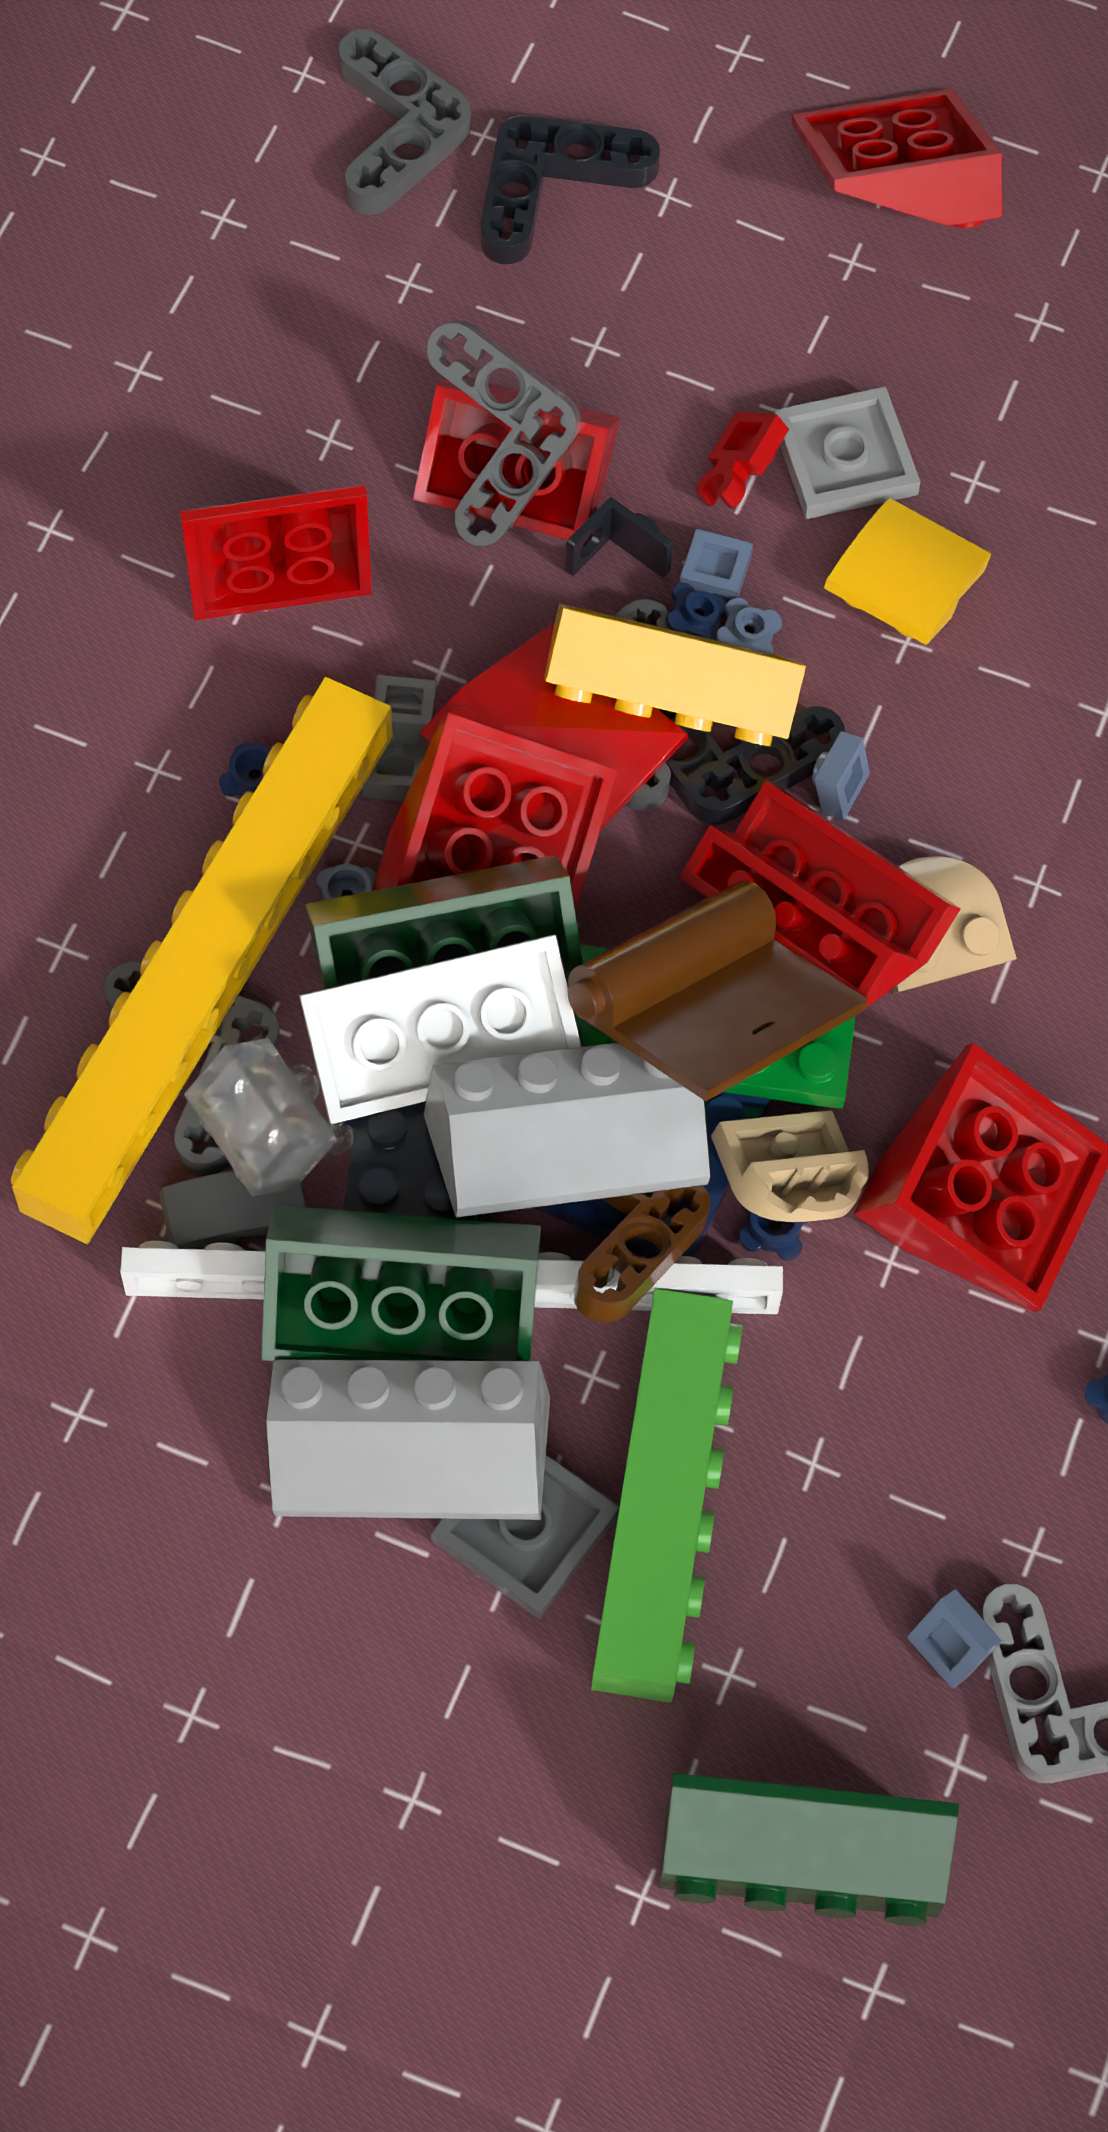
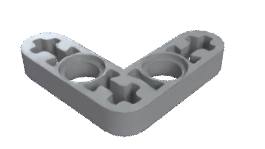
[979,1584,1108,1783]

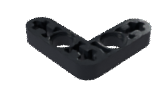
[481,115,660,264]
[658,706,845,825]

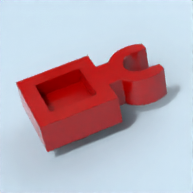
[695,412,789,509]

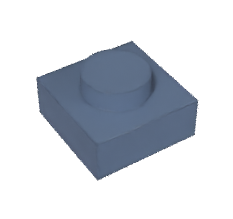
[679,529,753,603]
[812,731,870,821]
[907,1589,1002,1689]

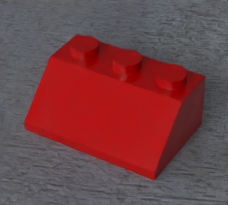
[413,378,621,540]

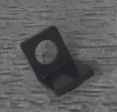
[565,497,673,577]

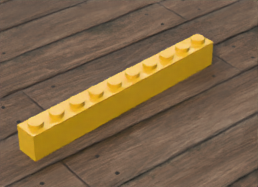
[11,677,393,1245]

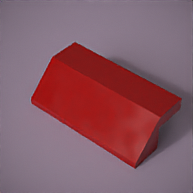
[679,781,961,1007]

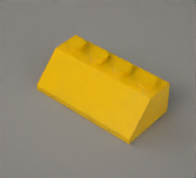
[544,603,806,746]

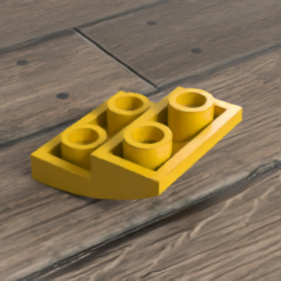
[824,498,991,646]

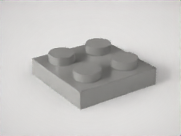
[774,386,921,519]

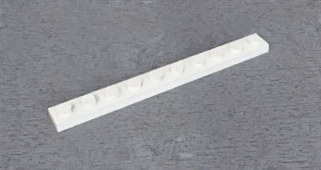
[120,1241,783,1314]

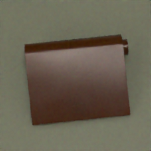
[568,880,868,1101]

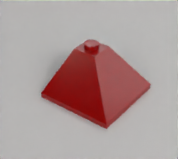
[792,88,1002,228]
[180,485,372,621]
[419,623,688,831]
[372,713,618,913]
[853,1043,1108,1312]

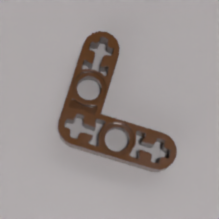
[573,1185,710,1323]

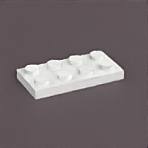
[299,935,581,1124]

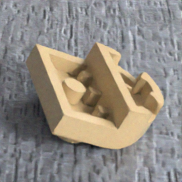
[892,856,1017,994]
[711,1110,869,1222]

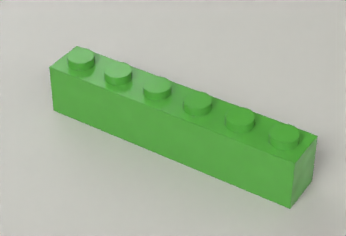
[591,1288,743,1703]

